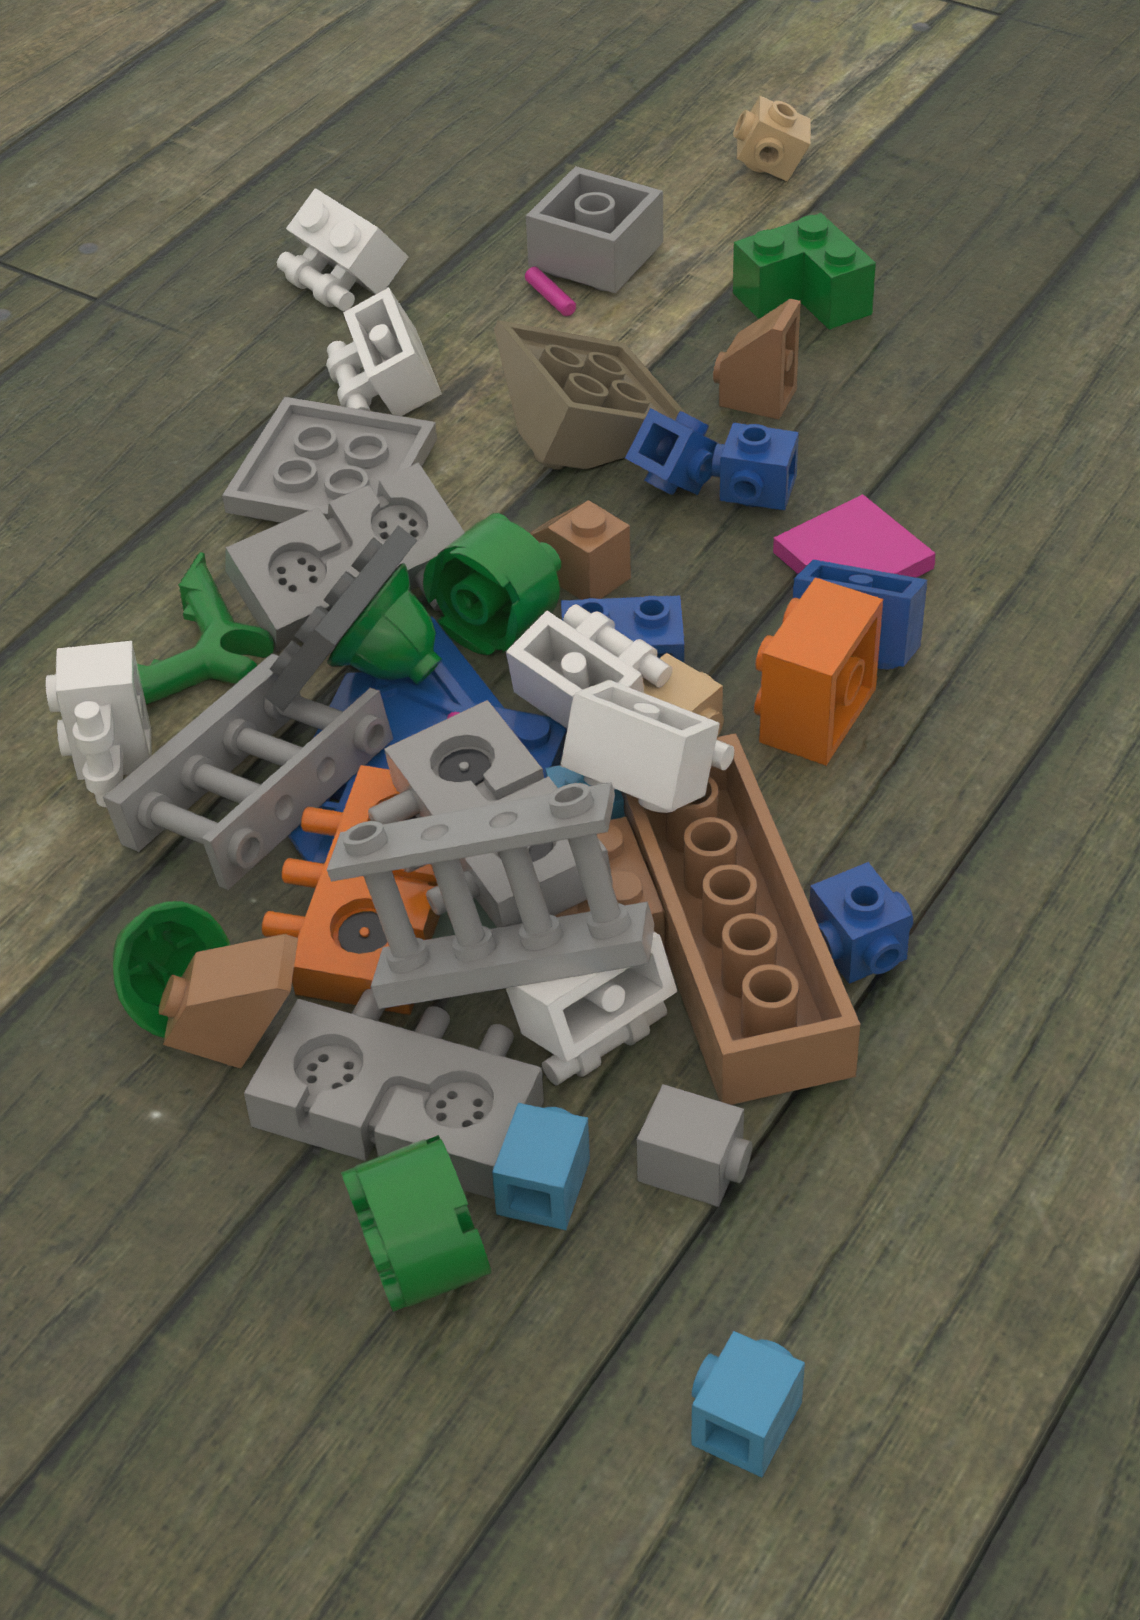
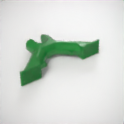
[137,552,275,705]

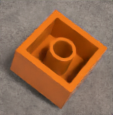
[754,577,883,766]

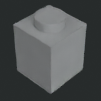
[637,1084,752,1207]

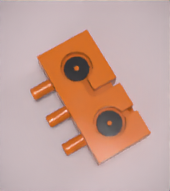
[262,765,440,1015]

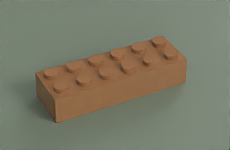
[621,733,860,1105]

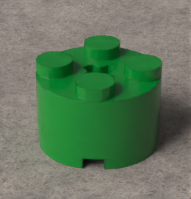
[423,513,561,655]
[341,1135,492,1312]

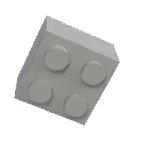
[526,166,663,293]

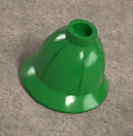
[327,563,442,685]
[113,901,230,1038]

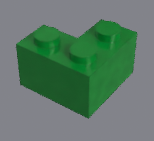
[733,213,876,330]

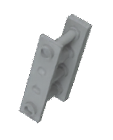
[103,654,393,890]
[327,782,655,1009]

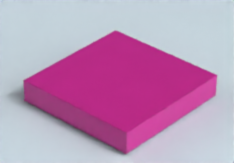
[773,494,936,578]

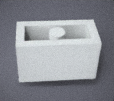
[277,188,409,311]
[326,287,442,416]
[506,604,672,728]
[46,641,152,807]
[561,680,734,813]
[506,932,678,1086]

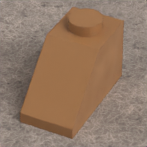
[713,299,801,420]
[530,500,631,600]
[159,934,298,1069]

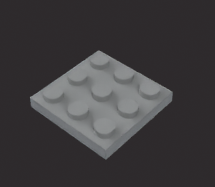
[222,397,437,523]

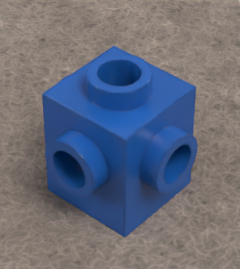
[625,408,717,496]
[712,423,799,510]
[809,862,913,984]

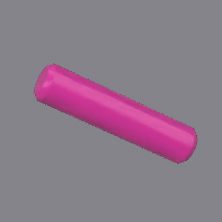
[525,267,576,316]

